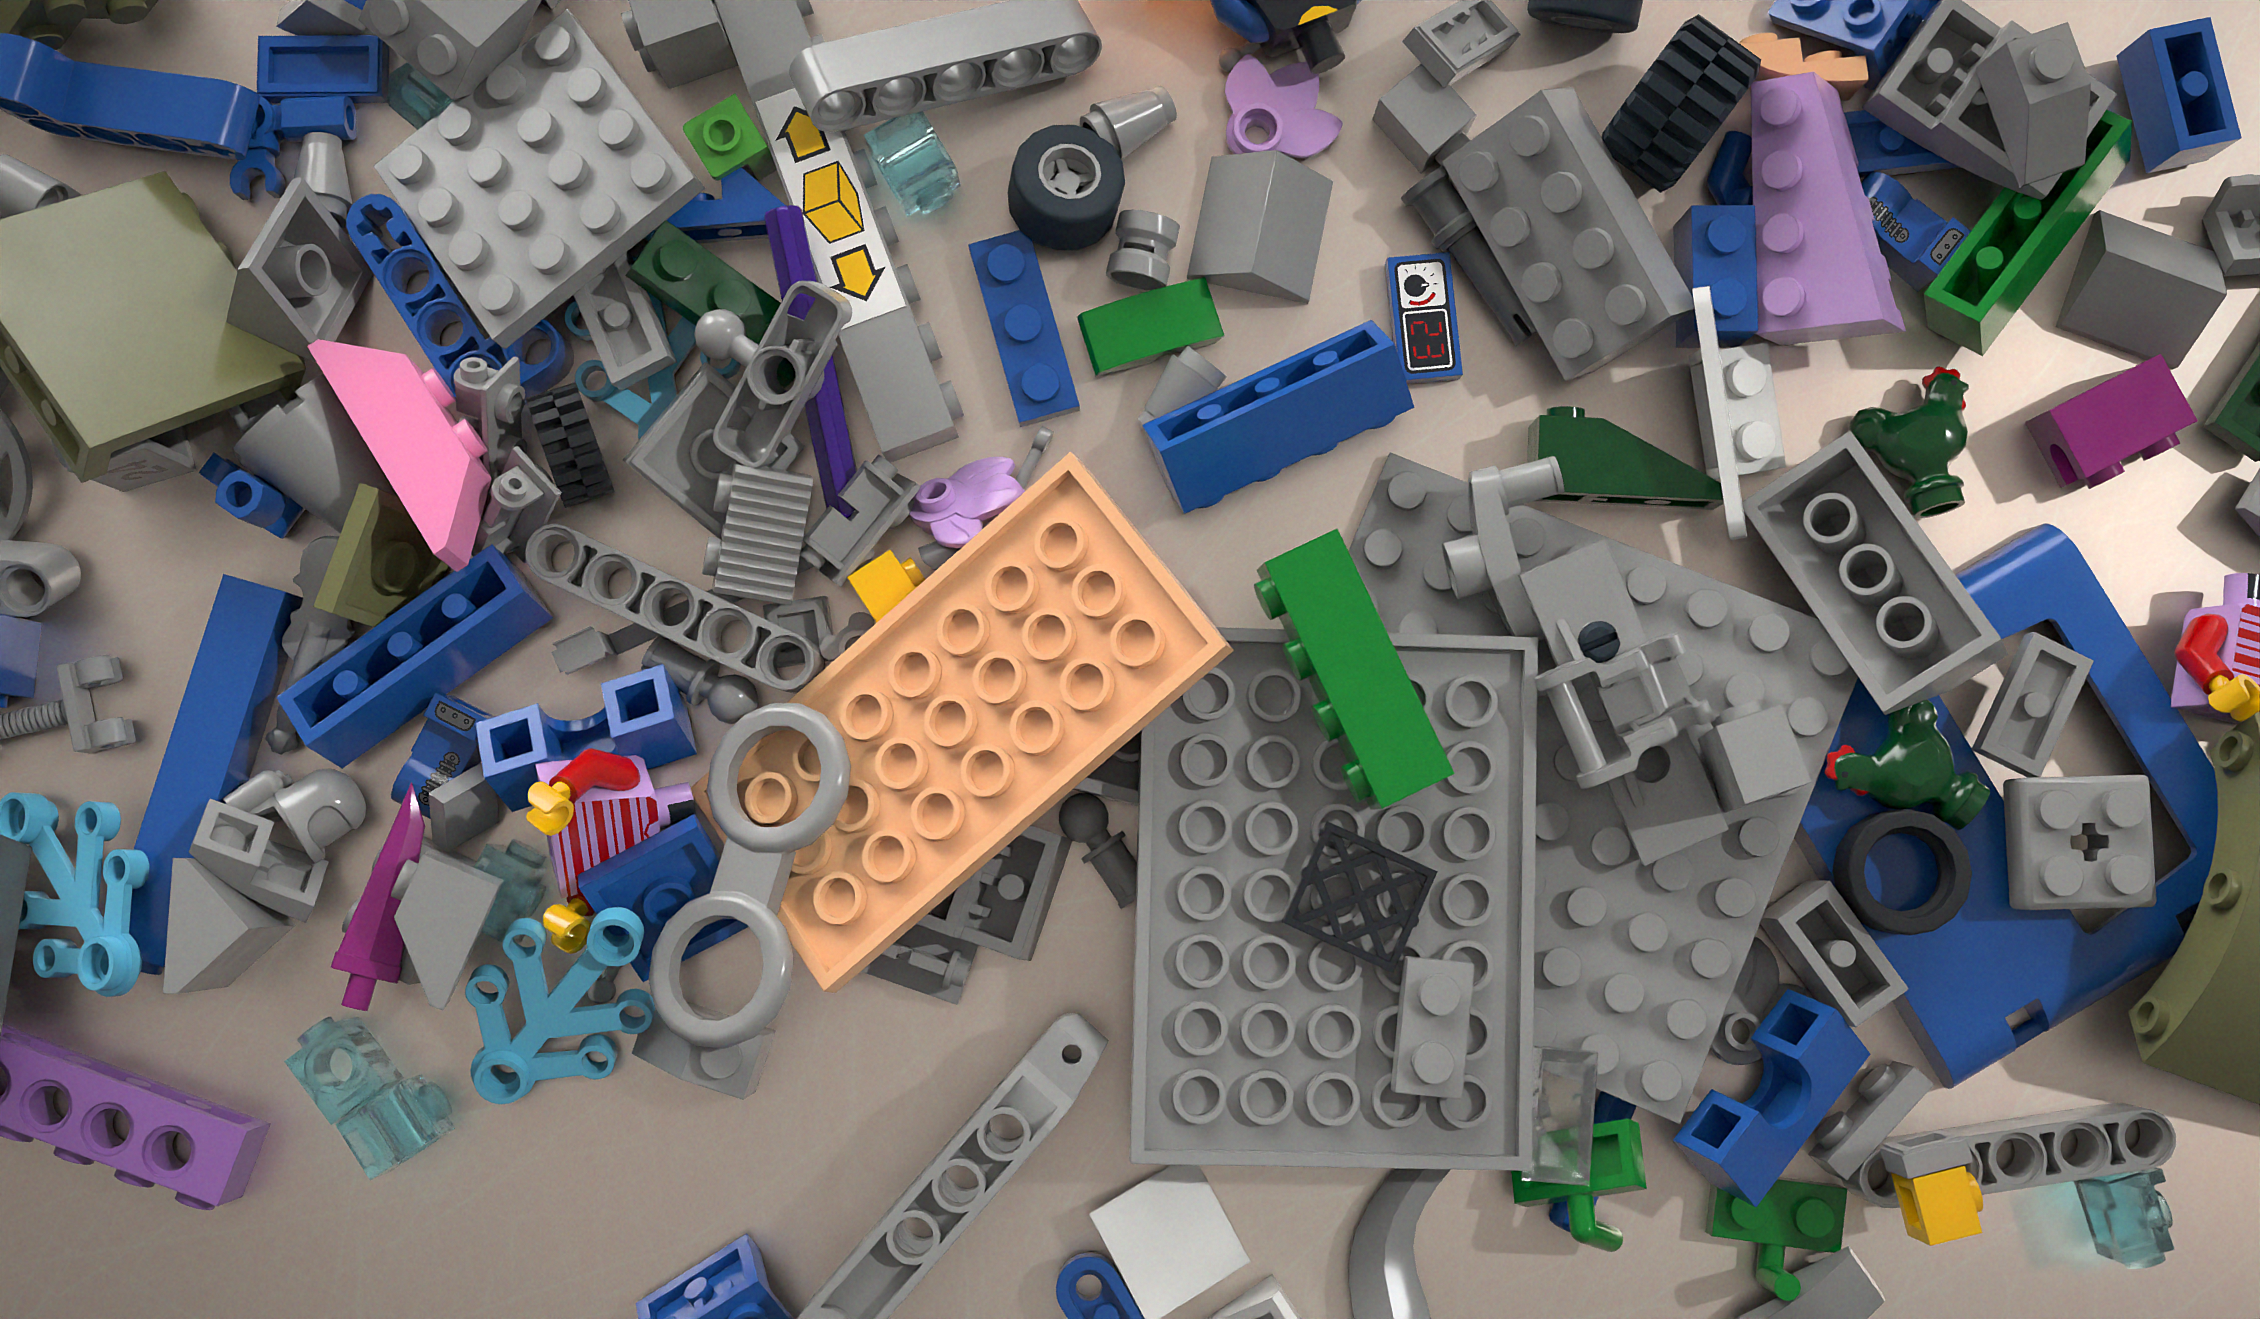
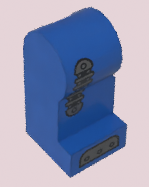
[1861,171,1971,292]
[391,692,495,819]

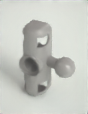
[694,281,852,468]

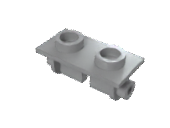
[454,356,527,496]
[471,446,562,563]
[800,454,921,587]
[861,924,978,1005]

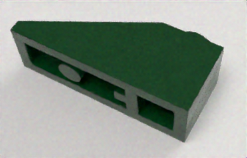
[1527,406,1724,510]

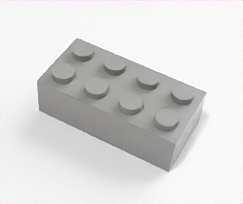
[1441,87,1695,381]

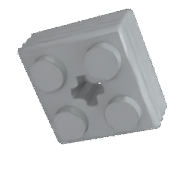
[2003,775,2157,910]

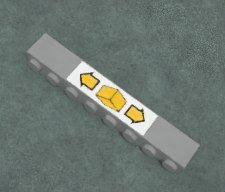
[715,0,964,463]

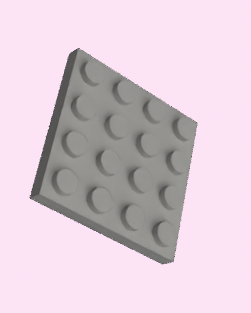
[374,9,705,349]

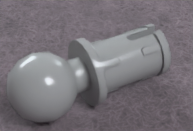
[641,635,758,724]
[1059,793,1137,909]

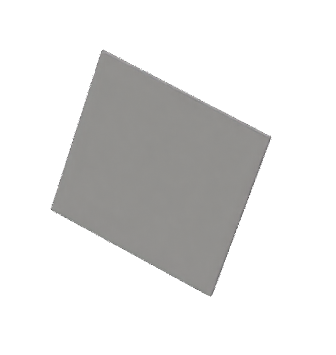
[1349,452,1858,1124]

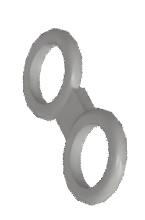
[649,703,851,1049]

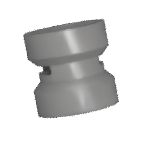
[1106,209,1180,291]

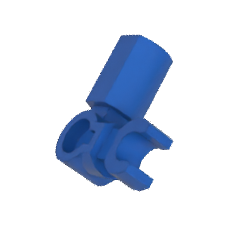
[230,96,357,200]
[198,452,305,539]

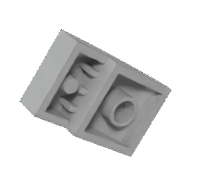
[1862,0,2117,200]
[916,825,1073,961]

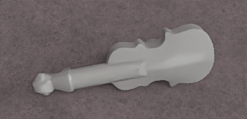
[265,536,355,755]

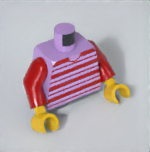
[2171,573,2260,724]
[526,748,696,954]

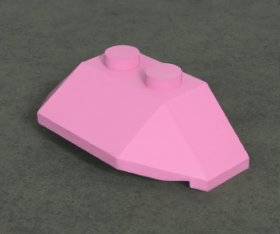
[307,339,492,572]

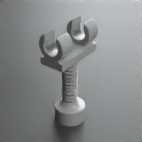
[0,655,136,754]

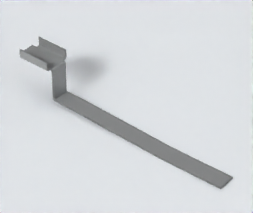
[551,548,814,675]

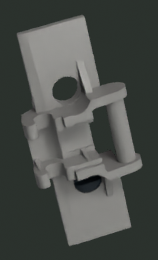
[1518,539,1729,866]

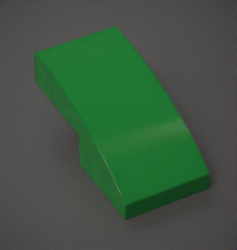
[1077,277,1225,376]

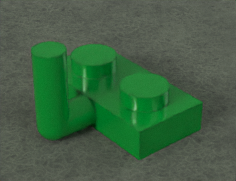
[1511,1118,1647,1252]
[1705,1177,1847,1301]

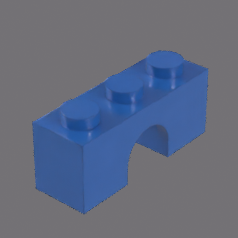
[475,664,697,812]
[1673,989,1870,1207]

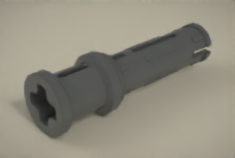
[1401,165,1537,346]

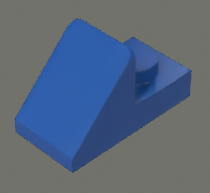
[667,167,786,244]

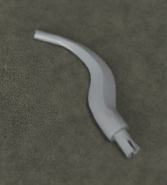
[1349,1091,1554,1319]

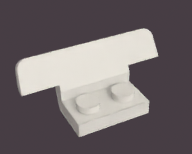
[1689,286,1786,540]

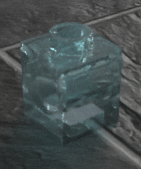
[864,111,961,217]
[284,1016,404,1125]
[335,1075,456,1180]

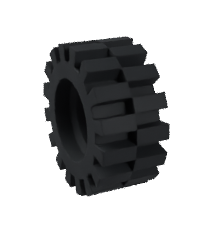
[526,382,615,508]

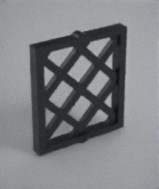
[1282,821,1438,973]

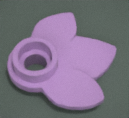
[1225,54,1343,158]
[909,457,1025,548]

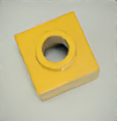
[847,549,926,623]
[1891,1165,1983,1246]

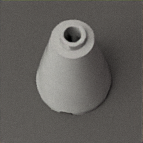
[232,374,399,534]

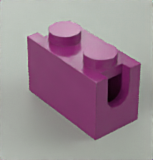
[2025,354,2198,489]

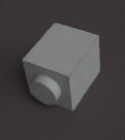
[1372,63,1477,174]

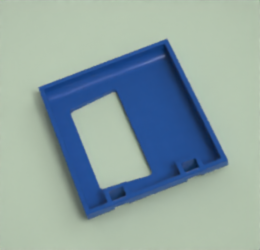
[1794,523,2218,1089]

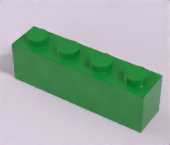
[1924,110,2132,357]
[1254,529,1455,810]

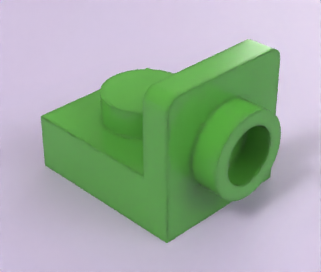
[683,94,777,181]

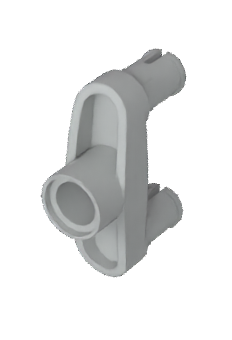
[1442,456,1564,641]

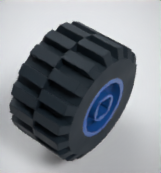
[1601,14,1762,193]

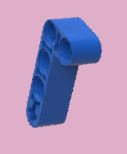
[0,33,260,160]
[346,194,574,405]

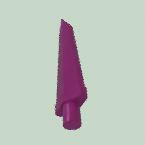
[331,782,425,1011]

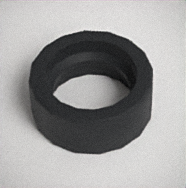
[1832,809,1972,936]

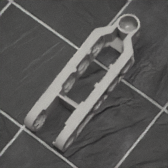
[797,1013,1109,1319]

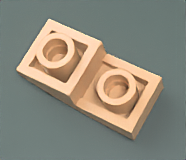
[1739,33,1869,101]

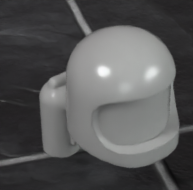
[223,769,366,863]

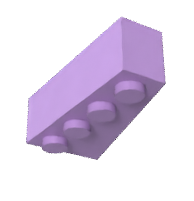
[1751,71,1906,345]

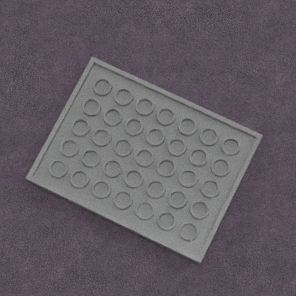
[1129,627,1538,1171]

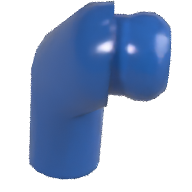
[1707,131,1753,205]

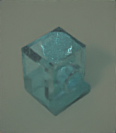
[473,839,548,943]
[2074,1167,2175,1269]

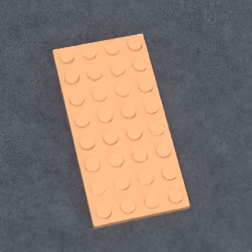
[691,452,1234,993]

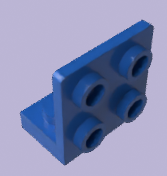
[1768,0,1940,90]
[636,1234,794,1319]

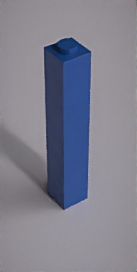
[129,574,303,975]

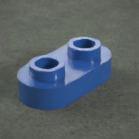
[1056,1253,1145,1319]

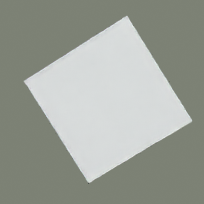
[1089,1165,1251,1319]

